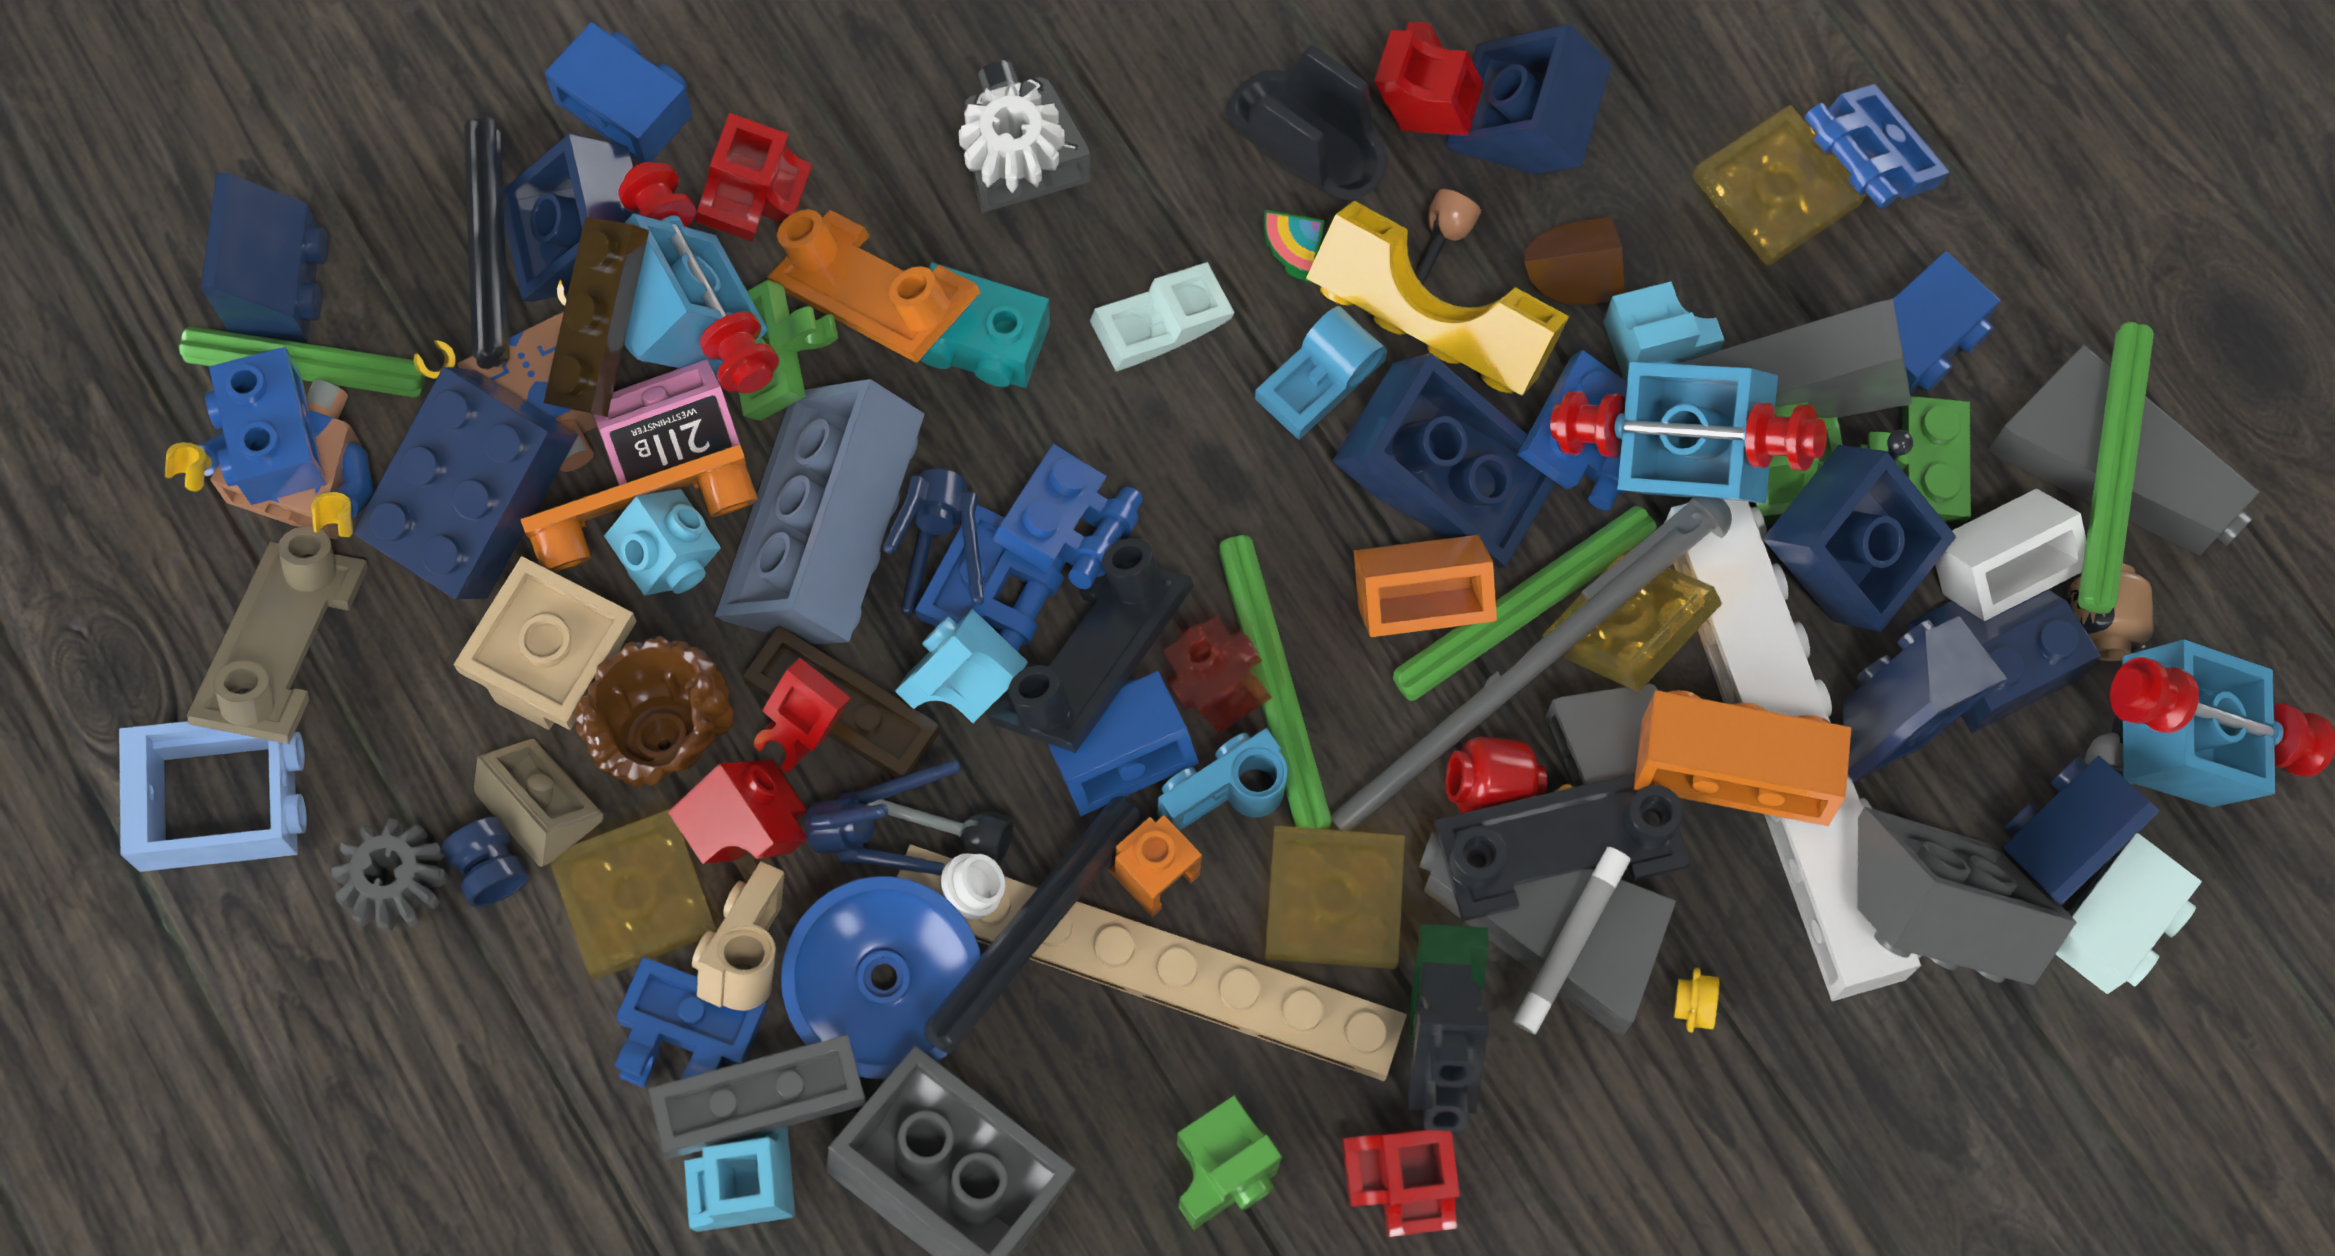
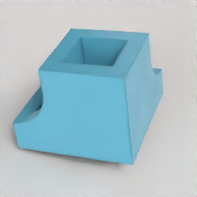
[1603,282,1724,382]
[895,609,1028,723]
[684,1127,795,1232]

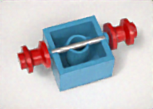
[618,162,779,394]
[1550,362,1827,503]
[2110,640,2335,807]

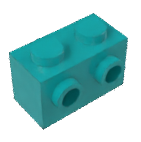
[920,263,1050,388]

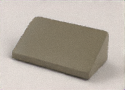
[474,738,603,867]

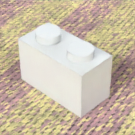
[1935,488,2086,621]

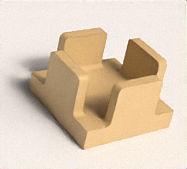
[453,556,637,730]

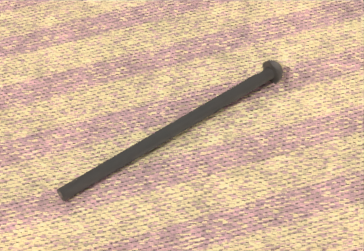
[1331,497,1732,837]

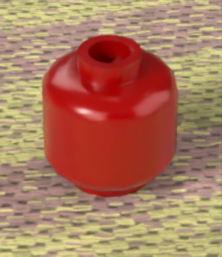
[1445,737,1547,813]

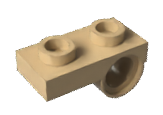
[692,861,784,1011]

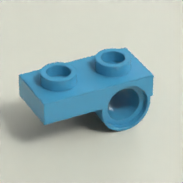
[1255,306,1387,440]
[1158,728,1287,831]

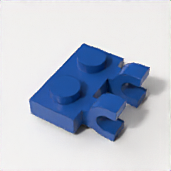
[615,957,768,1088]

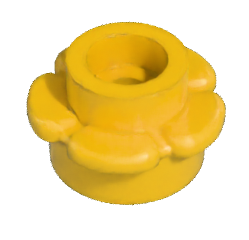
[1674,967,1719,1033]

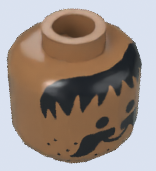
[2067,564,2154,661]

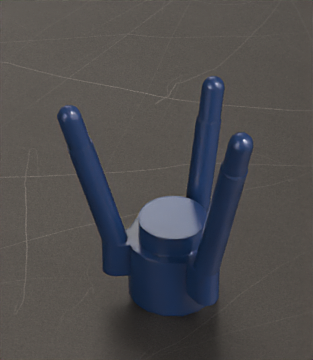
[884,468,984,616]
[805,760,962,876]

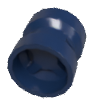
[441,817,530,908]

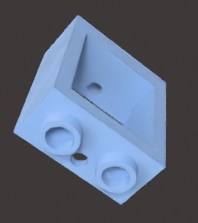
[119,721,307,872]

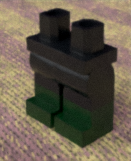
[1408,924,1489,1132]

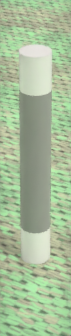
[1512,847,1631,1035]

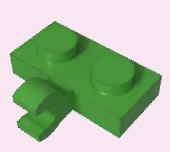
[739,280,838,421]
[1859,396,1971,526]

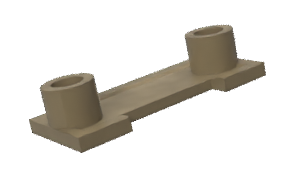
[187,526,368,744]

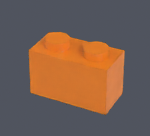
[1354,535,1497,637]

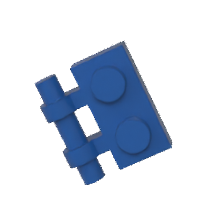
[1804,84,1950,210]
[1517,350,1627,511]
[992,444,1143,589]
[915,505,1066,652]

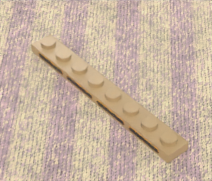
[897,845,1407,1081]

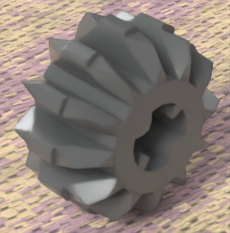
[331,818,448,933]

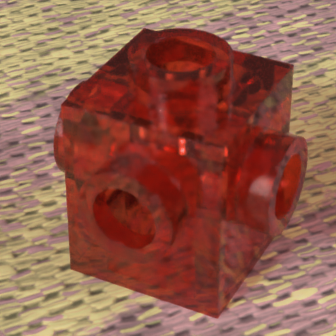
[1163,616,1272,733]

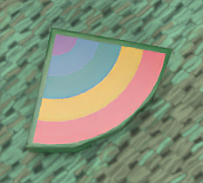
[1264,210,1324,284]

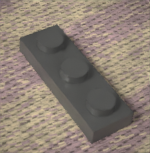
[648,1035,866,1160]

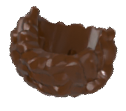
[575,636,735,787]

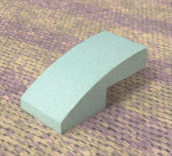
[1090,262,1234,372]

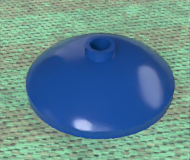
[781,877,981,1079]

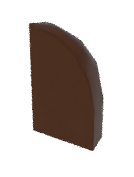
[1524,216,1625,305]

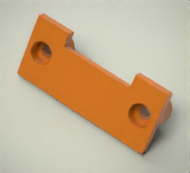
[767,209,980,363]
[520,444,758,573]

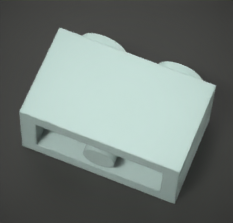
[2056,833,2202,994]

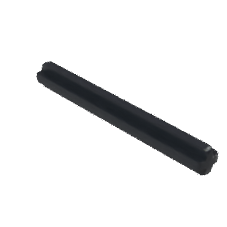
[464,116,510,370]
[924,797,1141,1053]

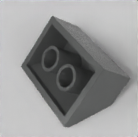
[1857,807,2077,985]
[826,1046,1076,1256]

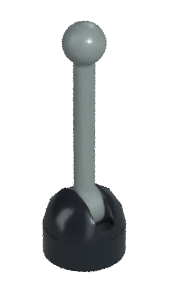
[866,799,1014,866]

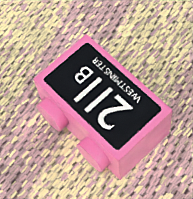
[592,359,740,486]

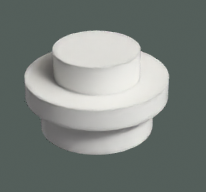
[941,853,1005,919]

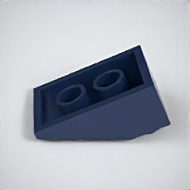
[1332,353,1556,568]

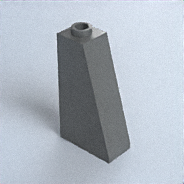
[1678,299,1912,418]
[1988,345,2260,556]
[1419,831,1676,1036]

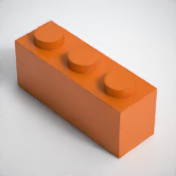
[1634,690,1851,826]

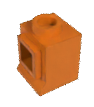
[1108,815,1202,917]

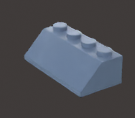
[715,379,925,645]

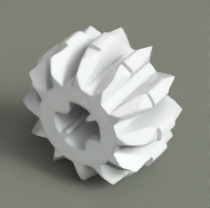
[959,82,1064,193]

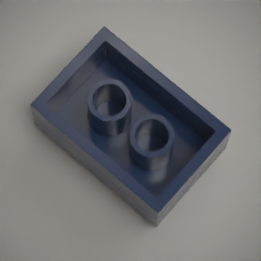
[353,366,578,600]

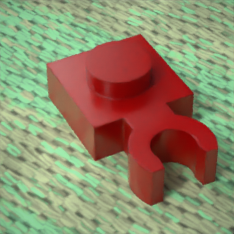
[754,658,851,772]

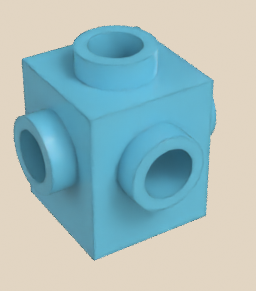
[604,489,721,595]

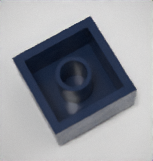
[1763,445,1956,632]

